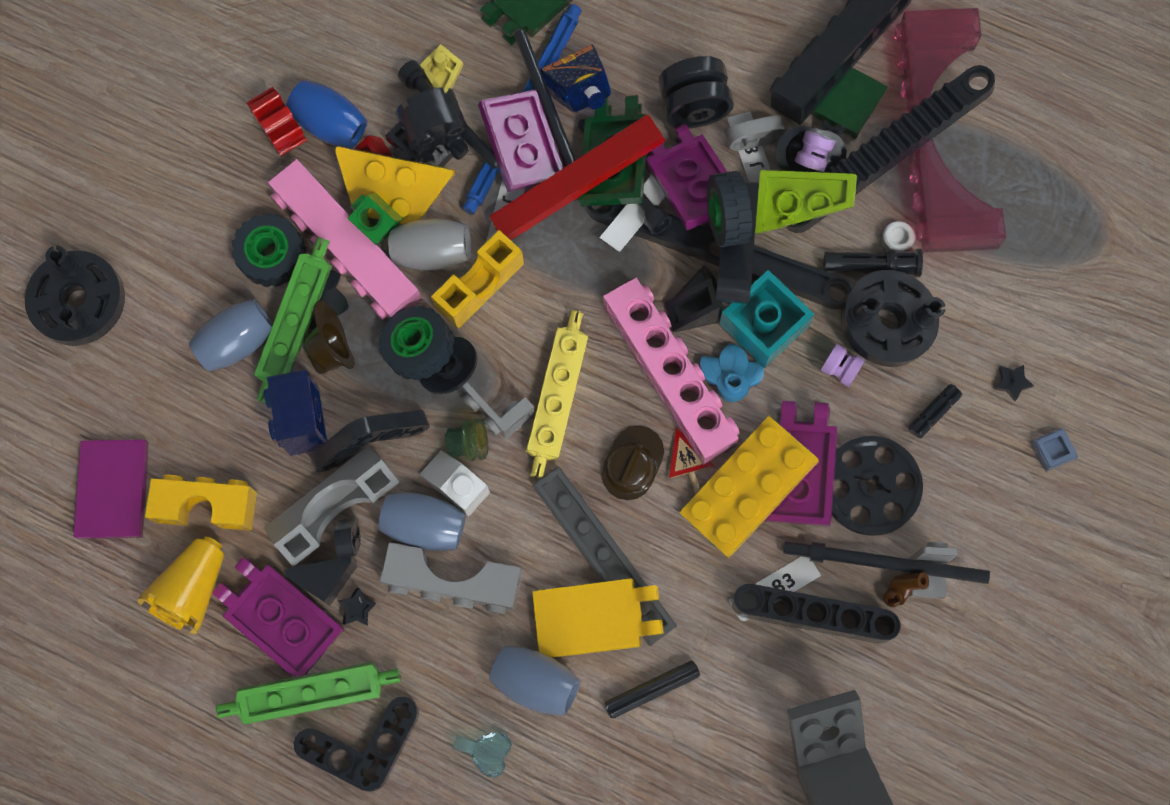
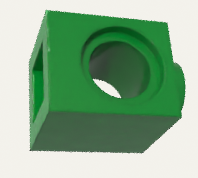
[347,193,403,245]

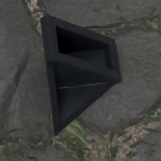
[664,265,723,332]

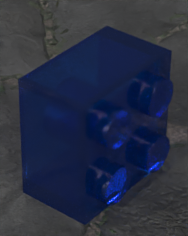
[264,370,328,456]

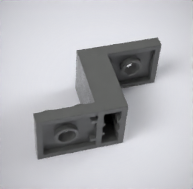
[787,690,893,805]

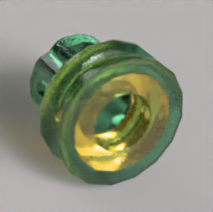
[445,418,488,461]

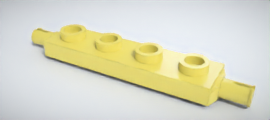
[525,310,588,479]

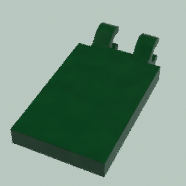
[480,0,572,46]
[578,95,646,206]

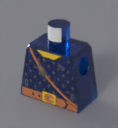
[541,44,611,112]

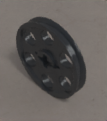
[832,436,923,536]

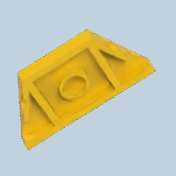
[335,146,456,224]

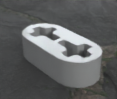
[726,116,786,151]

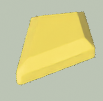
[420,44,463,93]

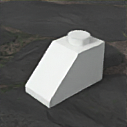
[419,450,490,517]

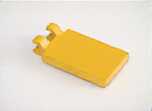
[532,578,664,658]

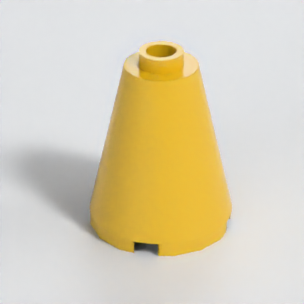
[137,537,225,634]

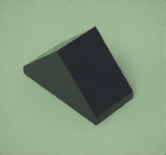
[284,557,357,606]

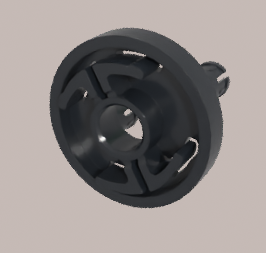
[25,245,125,346]
[841,270,946,367]

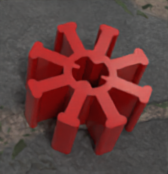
[246,87,307,157]

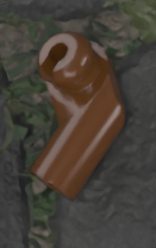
[883,572,929,608]

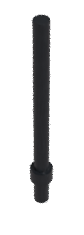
[514,29,579,202]
[783,541,990,584]

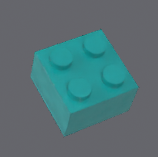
[719,270,815,368]

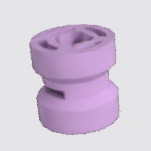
[794,131,836,172]
[821,343,865,388]

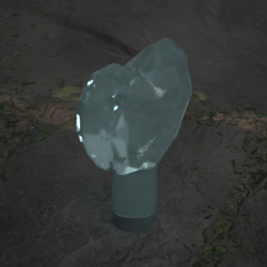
[453,732,512,778]

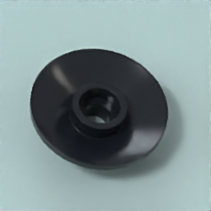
[419,337,478,394]

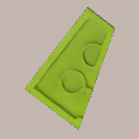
[755,170,857,234]

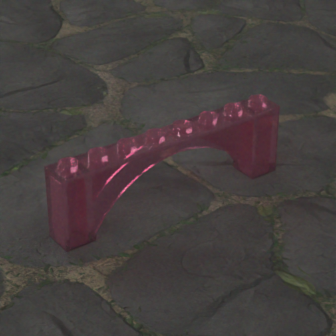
[895,8,1006,253]

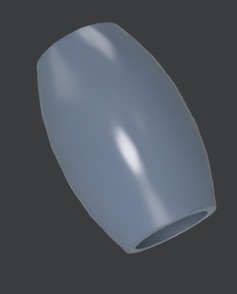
[189,299,273,371]
[378,493,466,551]
[489,646,580,716]

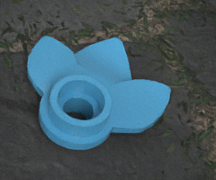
[700,343,764,402]

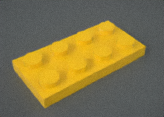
[679,416,819,559]

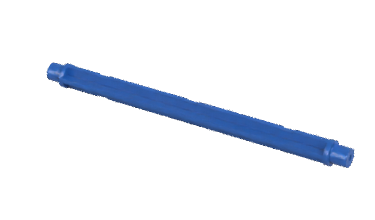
[462,4,582,215]

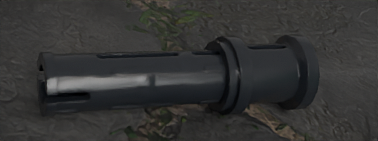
[823,248,923,277]

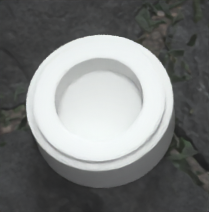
[882,221,915,252]

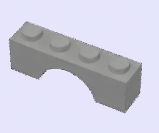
[264,445,399,567]
[380,542,523,615]

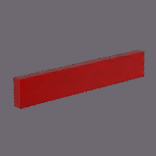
[489,114,666,240]

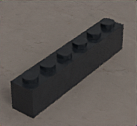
[770,0,911,125]

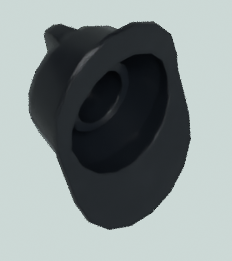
[775,126,847,173]

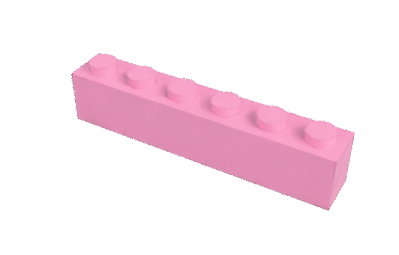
[268,159,422,320]

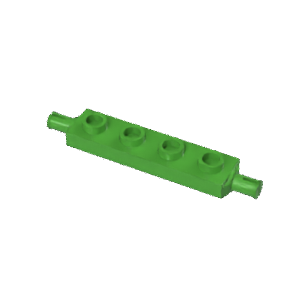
[254,237,332,404]
[216,661,401,725]

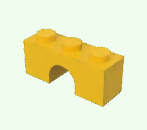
[431,230,524,329]
[145,475,257,531]

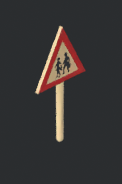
[668,428,715,495]

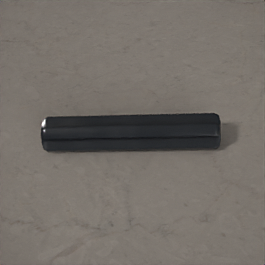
[604,661,700,718]

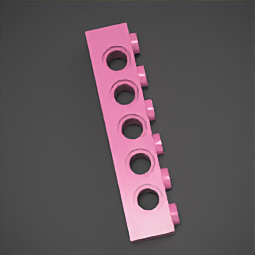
[603,277,740,465]

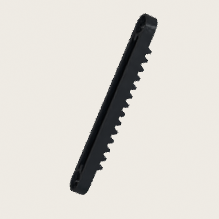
[786,65,995,233]

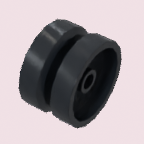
[658,56,734,129]

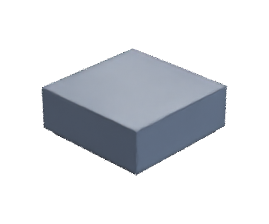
[1031,428,1078,472]

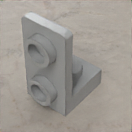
[462,382,535,440]
[909,542,958,599]

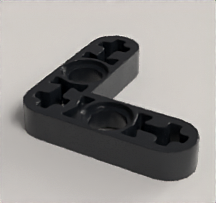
[311,410,430,472]
[294,697,419,792]

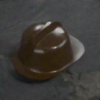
[305,301,355,374]
[602,426,664,501]

